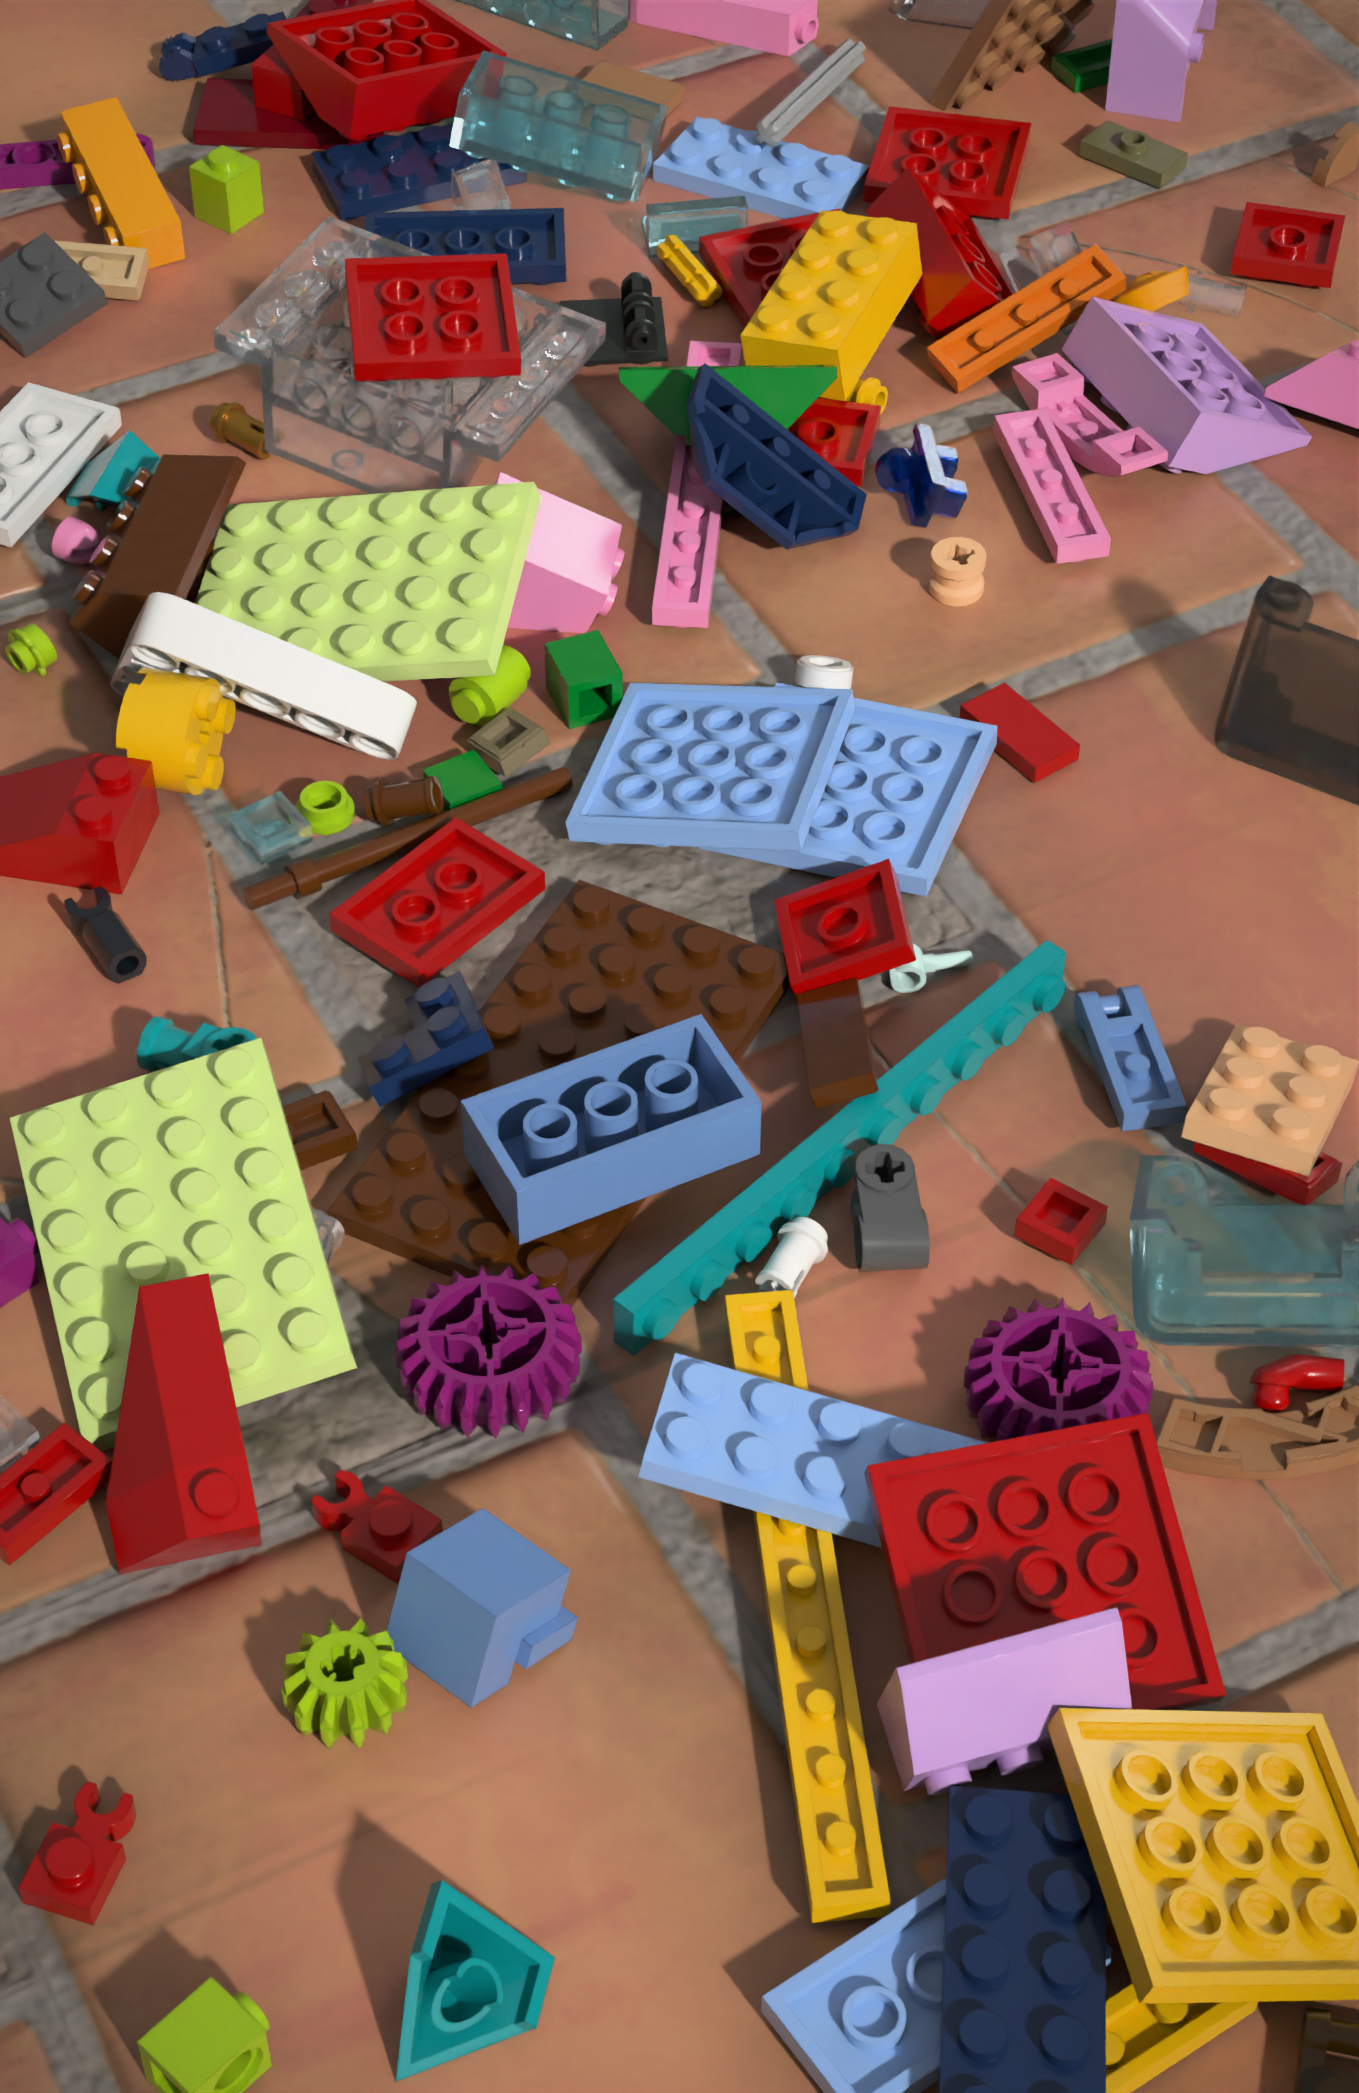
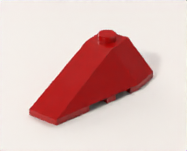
[106,1273,262,1575]

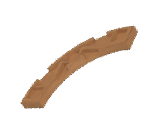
[1155,1384,1359,1480]

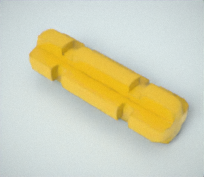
[656,235,722,307]

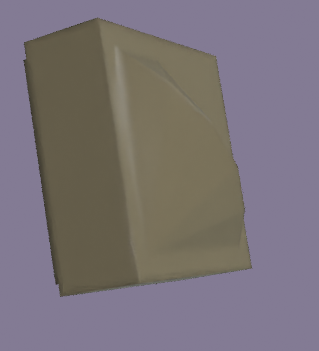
[466,707,550,777]

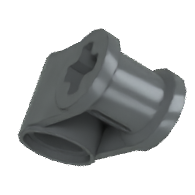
[850,1144,930,1272]

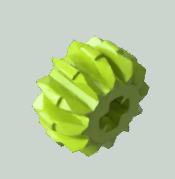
[281,1618,408,1749]

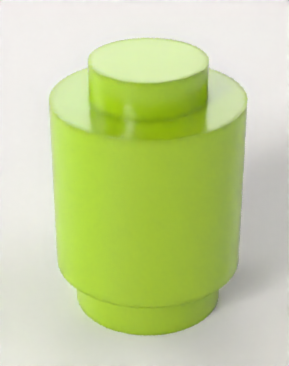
[449,645,531,727]

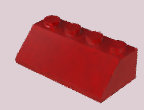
[866,167,1015,339]

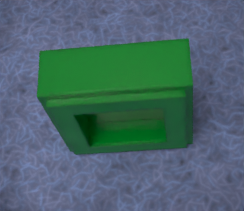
[422,749,503,811]

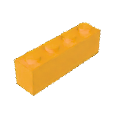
[57,97,185,269]

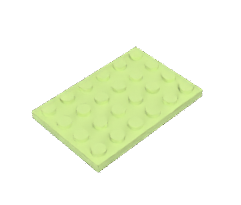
[195,482,541,682]
[10,1038,357,1451]

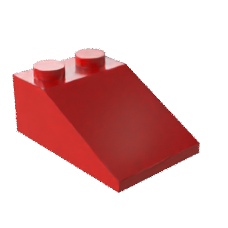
[0,752,160,895]

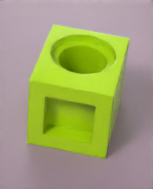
[137,1977,272,2093]

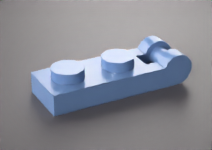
[1074,985,1187,1132]

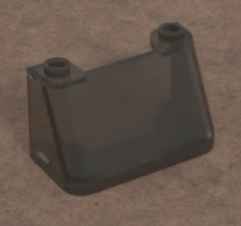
[1214,575,1359,806]

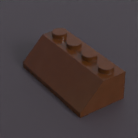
[69,454,246,658]

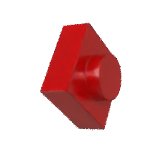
[1014,1177,1108,1265]

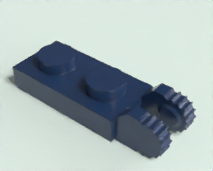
[159,12,286,82]

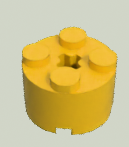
[116,667,236,795]

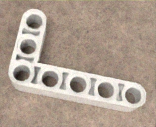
[110,592,417,760]

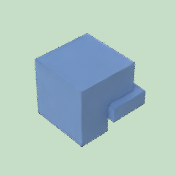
[387,1508,578,1708]

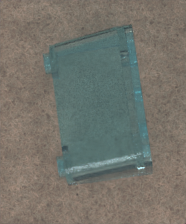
[1130,1155,1359,1347]

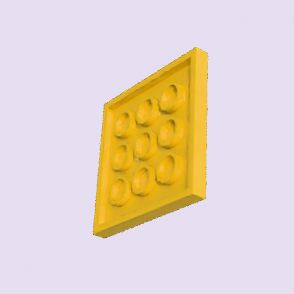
[1047,1708,1359,2004]

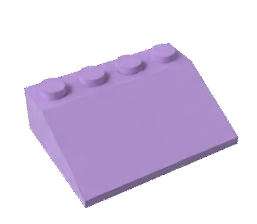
[1061,297,1312,474]

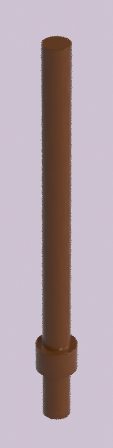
[243,766,573,911]

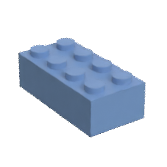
[461,1014,762,1245]

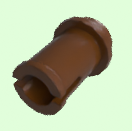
[363,776,444,826]

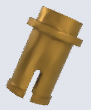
[210,402,280,460]

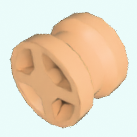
[929,537,987,607]

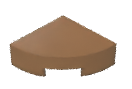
[1311,121,1359,188]

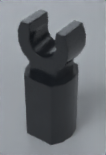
[64,886,147,984]

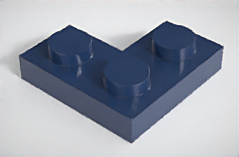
[358,971,494,1107]

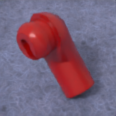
[1249,1354,1345,1411]

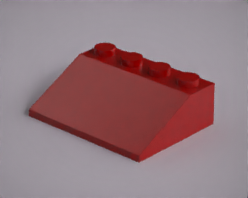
[266,0,507,140]

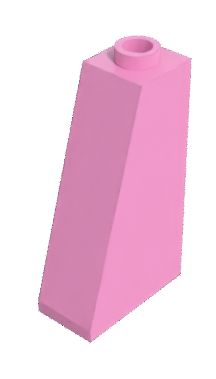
[630,0,819,57]

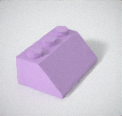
[877,1607,1132,1796]

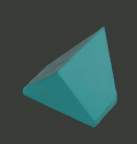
[66,430,160,511]
[395,1880,555,2082]

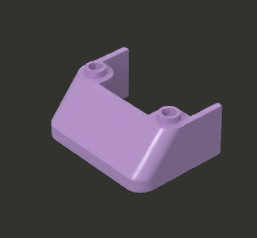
[1105,0,1217,122]

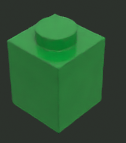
[544,630,623,729]

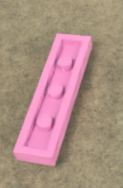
[993,408,1111,564]

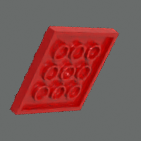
[864,1413,1226,1710]

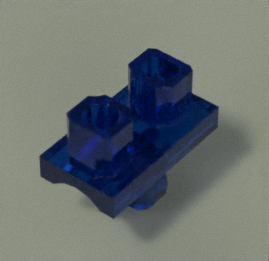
[875,423,968,528]

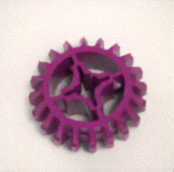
[395,1264,582,1439]
[963,1296,1154,1441]

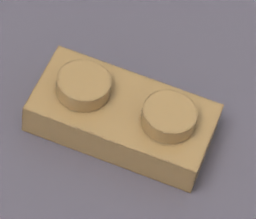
[54,240,150,301]

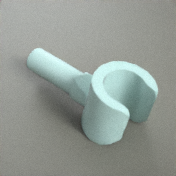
[889,944,973,993]

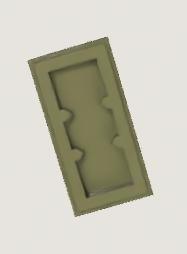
[1079,120,1188,189]

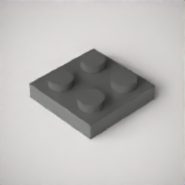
[0,232,108,358]

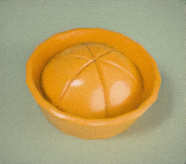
[1110,266,1190,311]

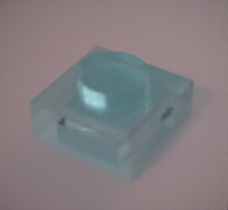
[229,791,313,866]

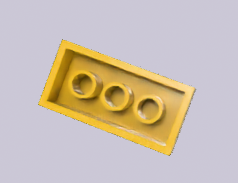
[740,210,922,401]

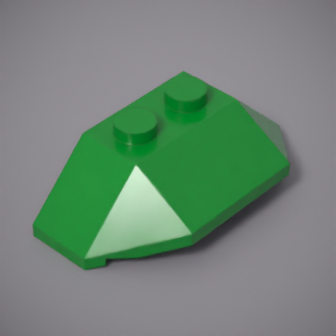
[618,364,837,445]

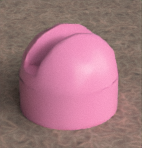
[52,516,100,565]

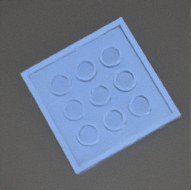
[698,682,997,897]
[565,683,855,852]

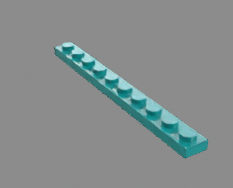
[613,940,1067,1356]

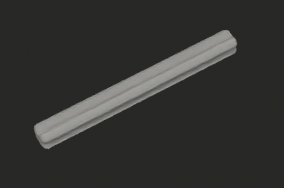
[755,38,866,147]

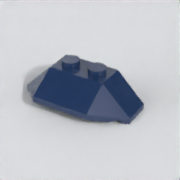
[687,363,867,549]

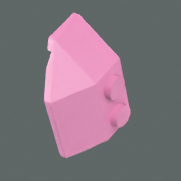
[1264,341,1359,429]

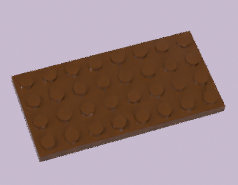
[327,879,791,1308]

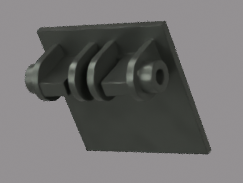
[560,272,668,367]

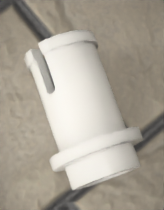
[755,1217,828,1299]

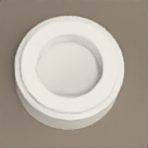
[794,655,854,689]

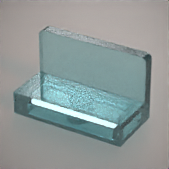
[641,196,748,258]

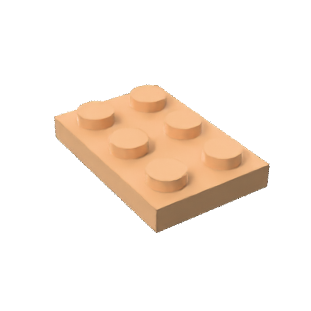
[1181,1024,1359,1177]

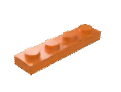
[927,244,1127,393]

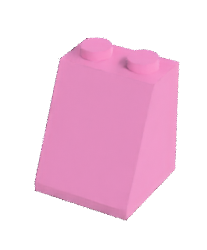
[494,472,625,633]

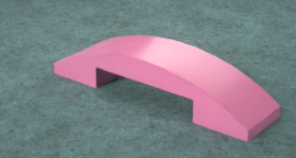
[1012,353,1168,476]

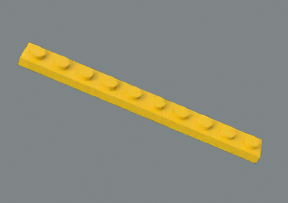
[725,1290,890,1923]

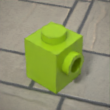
[189,145,264,234]

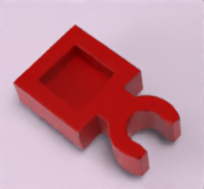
[311,1470,443,1584]
[18,1781,136,1925]

